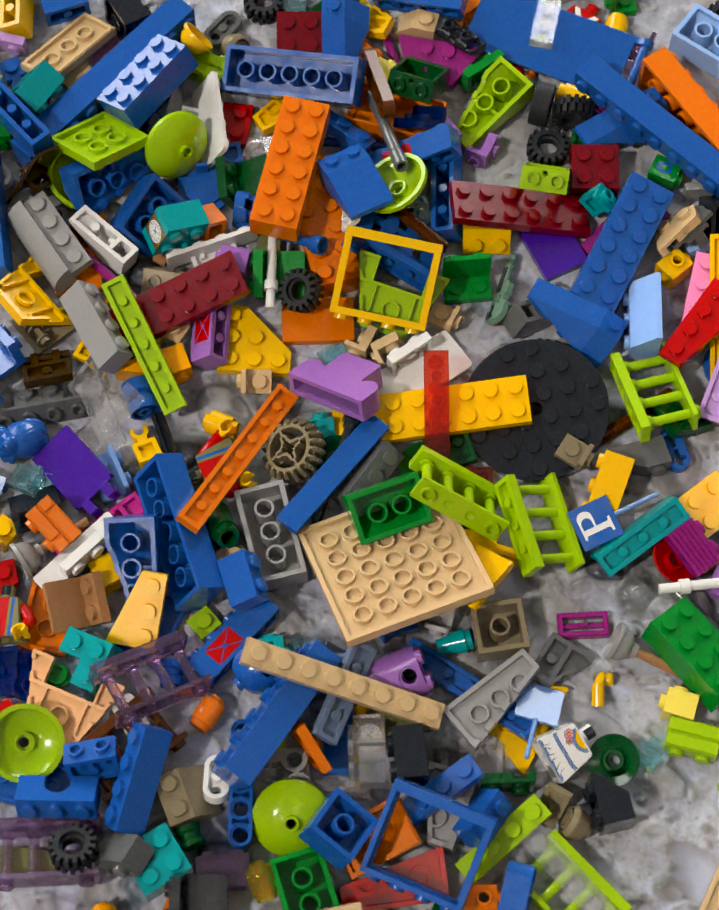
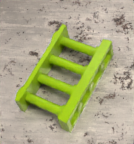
[610,341,701,443]
[409,445,509,542]
[494,472,585,577]
[530,829,632,910]

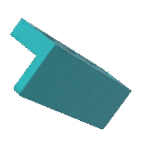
[589,496,691,577]

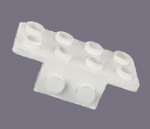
[182,71,229,169]
[379,331,472,395]

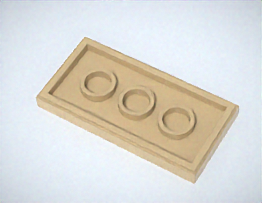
[20,12,117,77]

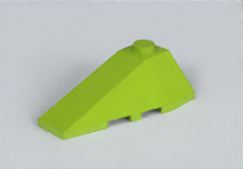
[456,56,535,148]

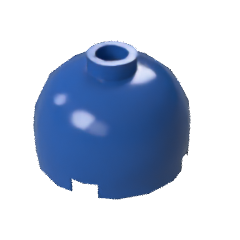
[232,646,277,694]

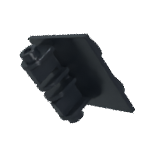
[7,485,63,535]

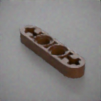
[360,48,396,118]

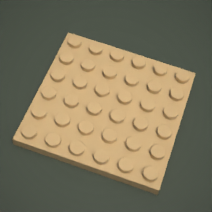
[297,507,495,648]

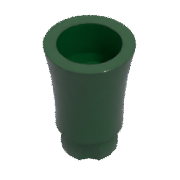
[205,502,240,549]

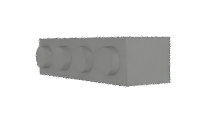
[59,280,133,374]

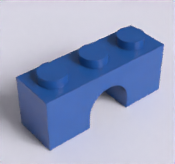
[325,109,376,154]
[14,775,102,819]

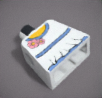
[532,723,597,783]

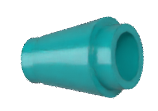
[435,628,475,654]

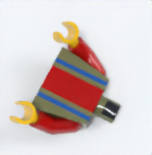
[188,419,257,499]
[0,585,37,645]

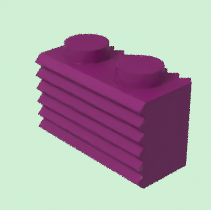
[664,518,719,578]

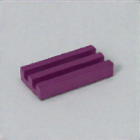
[556,611,610,640]

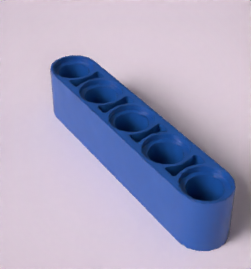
[228,719,255,852]
[497,860,537,910]

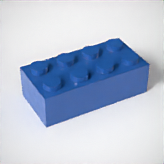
[96,34,199,129]

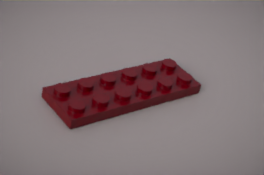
[448,180,591,239]
[109,250,250,351]

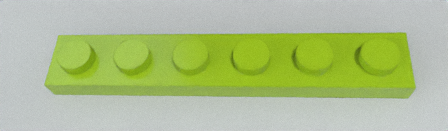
[101,274,188,416]

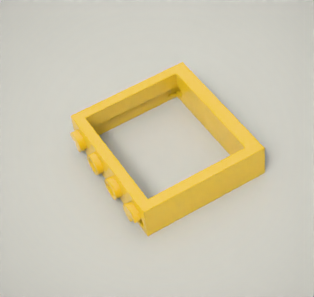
[329,225,443,335]

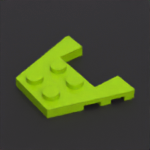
[359,249,450,340]

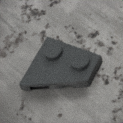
[533,632,595,688]

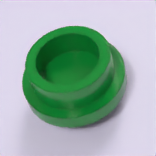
[47,663,71,689]

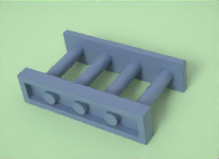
[287,641,377,745]

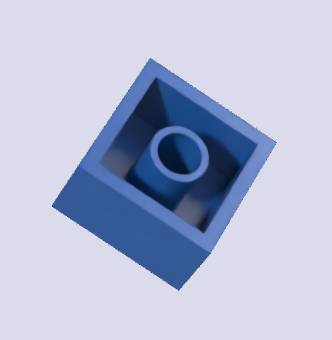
[298,787,379,871]

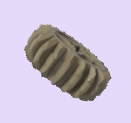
[262,417,327,485]

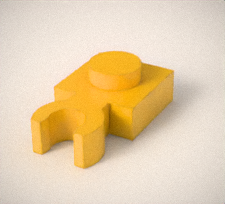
[130,425,162,468]

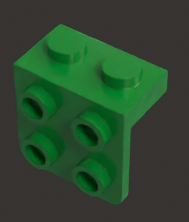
[249,249,306,299]

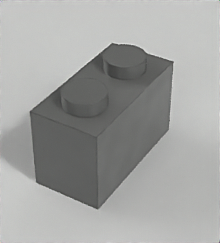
[96,832,155,878]

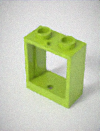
[519,161,570,195]

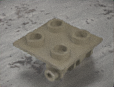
[10,294,75,355]

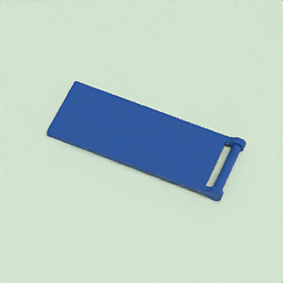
[468,0,654,85]

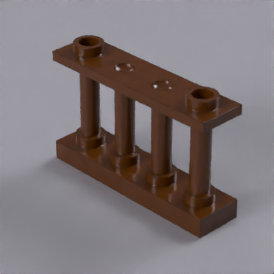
[80,686,188,803]

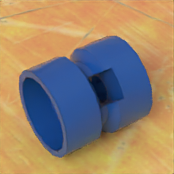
[233,190,256,223]
[121,375,161,420]

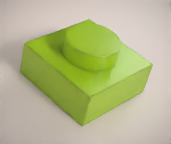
[186,606,222,642]

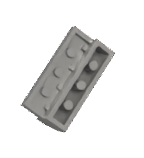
[7,191,94,294]

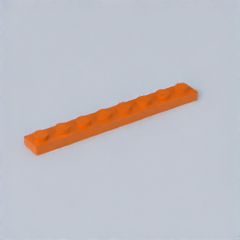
[175,383,299,534]

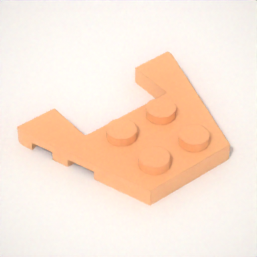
[27,648,127,744]

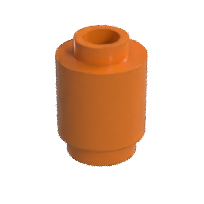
[189,694,226,734]

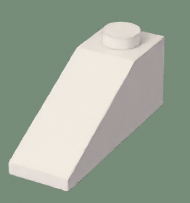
[69,205,139,276]

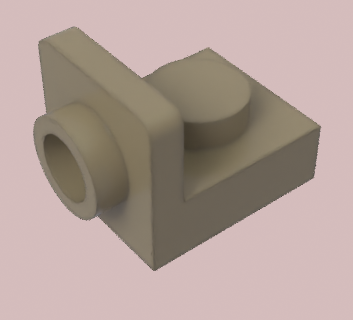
[554,433,595,471]

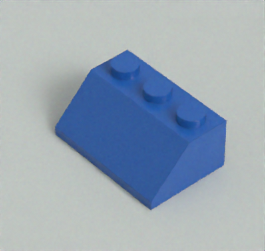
[109,173,186,258]

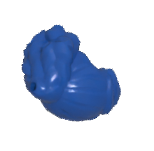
[0,418,50,464]

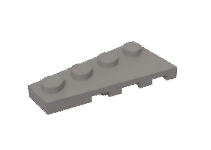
[443,648,540,752]

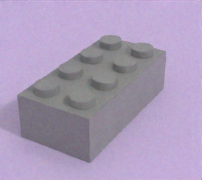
[234,479,308,591]

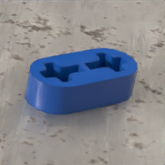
[660,429,690,473]

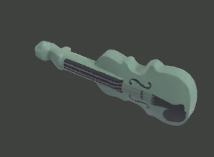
[485,252,518,325]

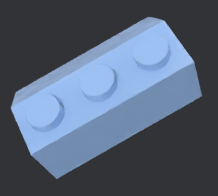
[668,3,719,79]
[622,272,663,359]

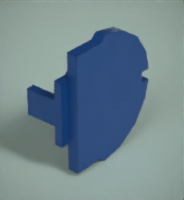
[177,162,227,210]

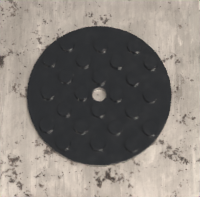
[467,339,610,483]

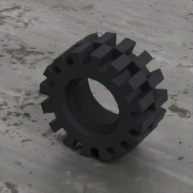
[243,0,284,25]
[552,94,594,132]
[526,126,569,167]
[278,268,325,313]
[47,822,99,875]

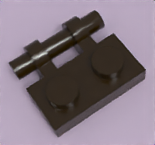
[22,349,74,389]

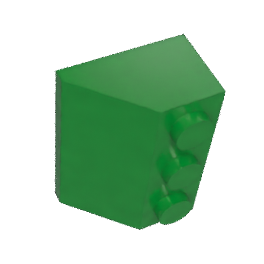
[342,471,434,545]

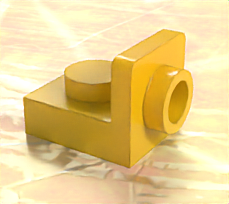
[0,514,20,553]

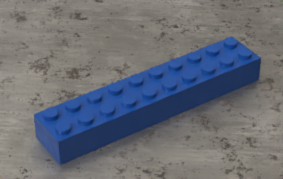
[10,0,196,174]

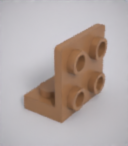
[42,571,111,634]

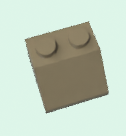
[157,764,223,833]

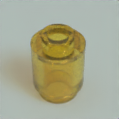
[245,860,278,903]

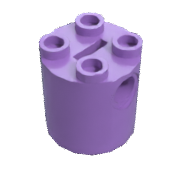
[367,644,435,696]

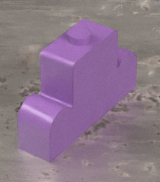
[288,352,383,422]

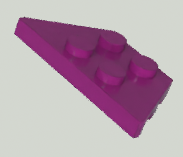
[399,34,484,90]

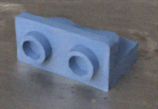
[97,445,134,506]

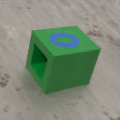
[647,154,684,192]

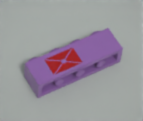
[190,303,232,371]

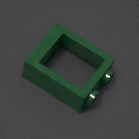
[388,55,450,104]

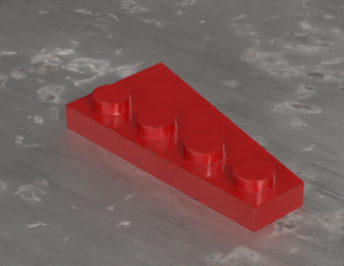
[659,277,719,368]
[339,846,449,910]

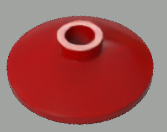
[653,538,692,582]

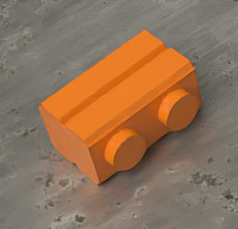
[25,495,82,554]

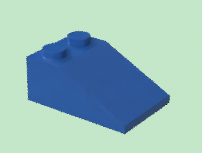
[316,143,394,221]

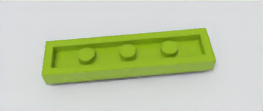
[455,793,553,885]

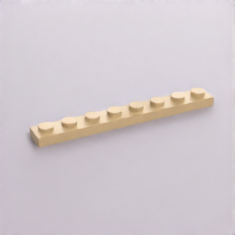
[239,637,445,731]

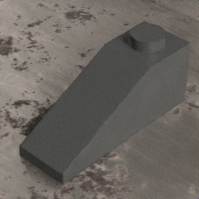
[501,300,553,339]
[590,435,672,477]

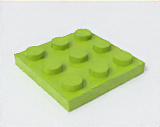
[52,111,148,171]

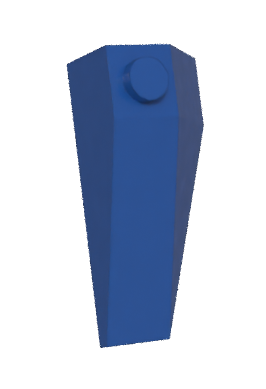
[322,0,370,57]
[574,87,668,146]
[59,147,151,213]
[527,278,628,369]
[103,513,161,600]

